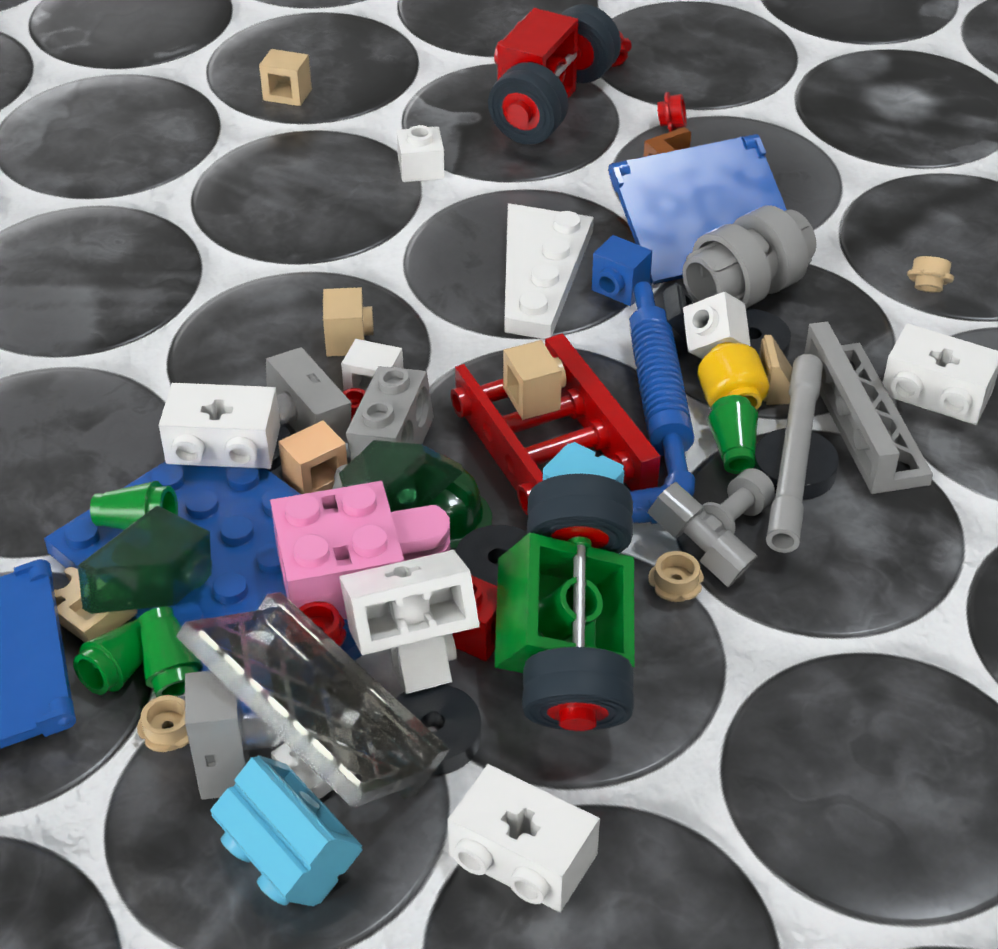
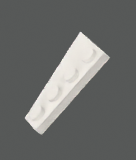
[505,203,594,339]

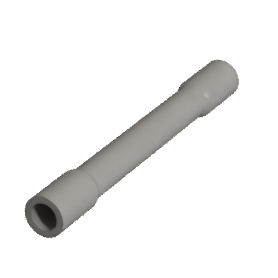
[766,354,823,553]

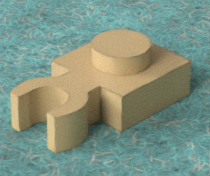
[54,567,137,642]

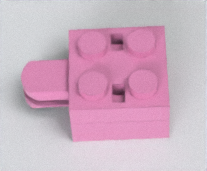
[270,481,450,624]

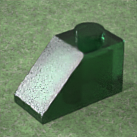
[339,440,464,512]
[77,506,212,614]

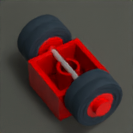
[488,4,621,144]

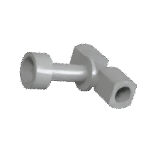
[647,468,775,587]

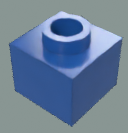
[591,235,653,306]

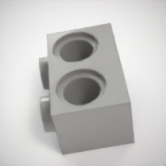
[346,366,434,485]

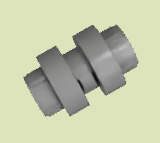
[682,205,816,308]

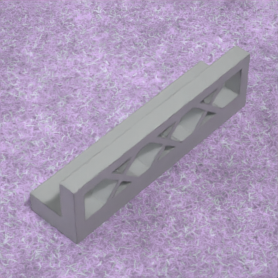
[804,321,933,494]

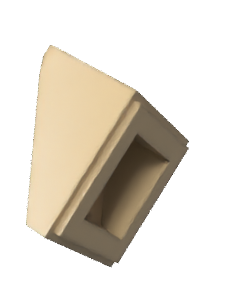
[759,335,792,405]

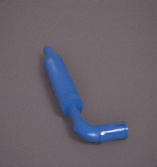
[629,281,695,524]

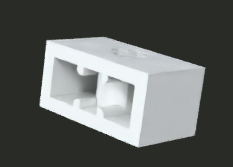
[883,323,998,425]
[159,383,280,469]
[339,550,480,655]
[448,764,600,913]

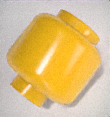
[697,342,770,410]

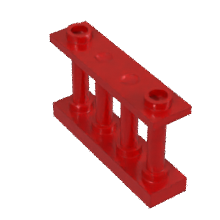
[451,333,660,515]

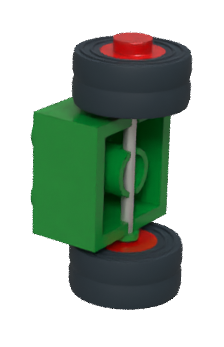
[495,473,635,731]

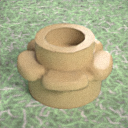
[907,256,954,292]
[649,551,704,602]
[137,695,189,752]

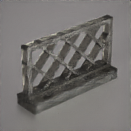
[176,592,450,809]

